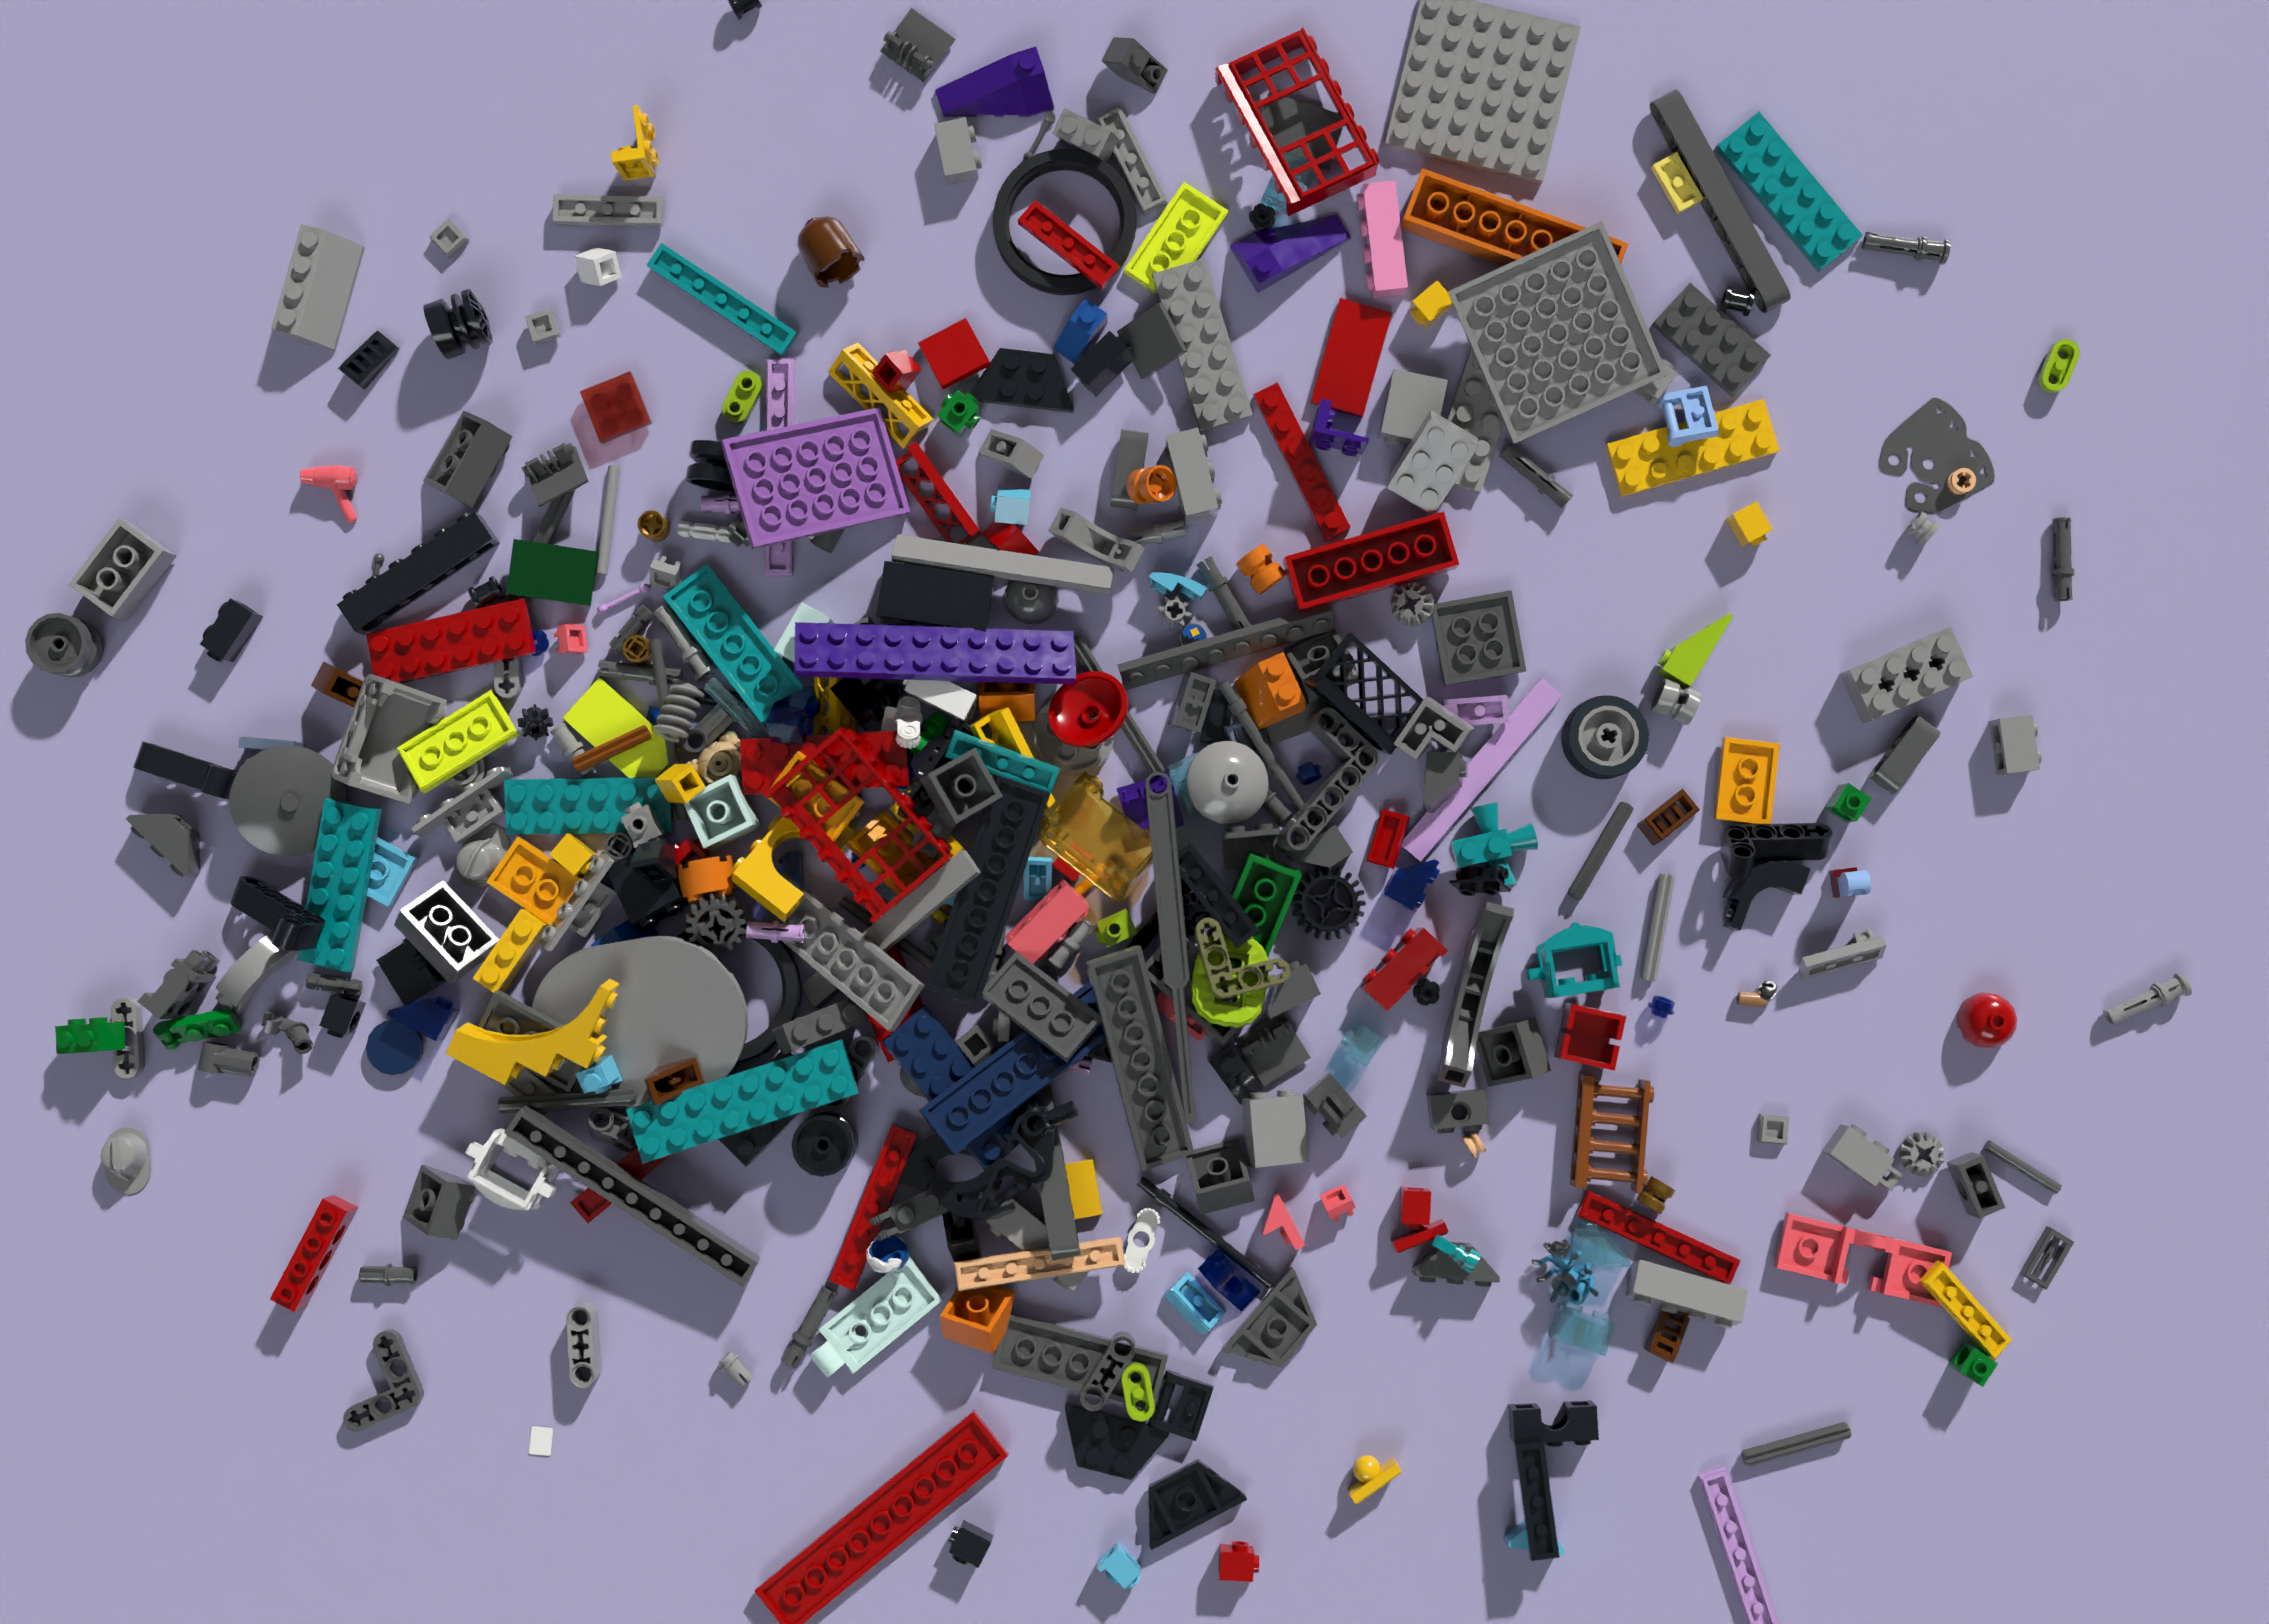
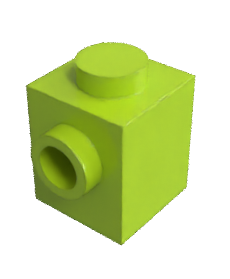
[1094,909,1138,947]

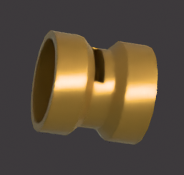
[638,510,670,542]
[623,635,652,665]
[1637,1176,1675,1214]

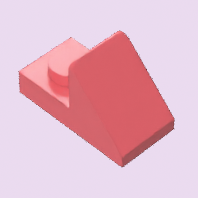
[1261,1193,1305,1250]

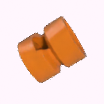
[1126,465,1177,505]
[1236,543,1287,595]

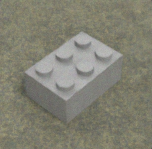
[1386,410,1479,515]
[1165,428,1222,525]
[68,518,176,621]

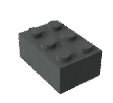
[394,880,499,985]

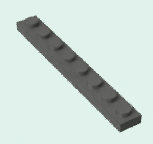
[1117,603,1335,690]

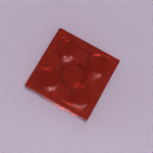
[580,371,653,444]

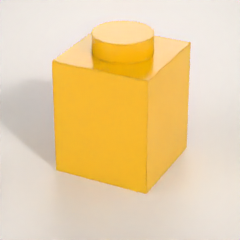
[1409,280,1453,329]
[1726,501,1773,547]
[655,764,705,803]
[549,833,599,877]

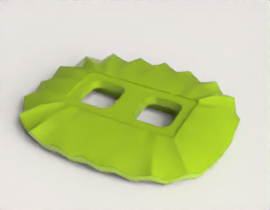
[1191,932,1268,1028]

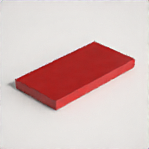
[1310,298,1392,418]

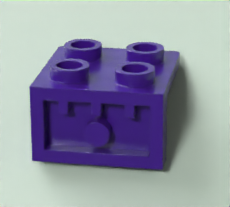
[1309,399,1369,457]

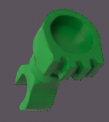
[910,712,950,755]

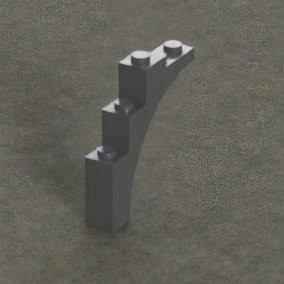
[1438,902,1514,1088]

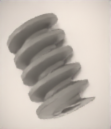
[652,680,705,742]

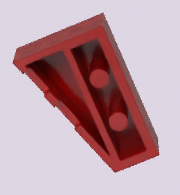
[1361,928,1448,1011]

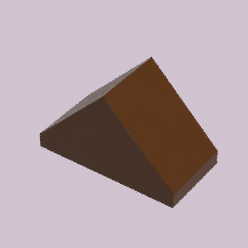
[644,1057,704,1105]

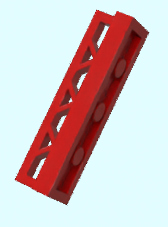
[896,441,981,544]

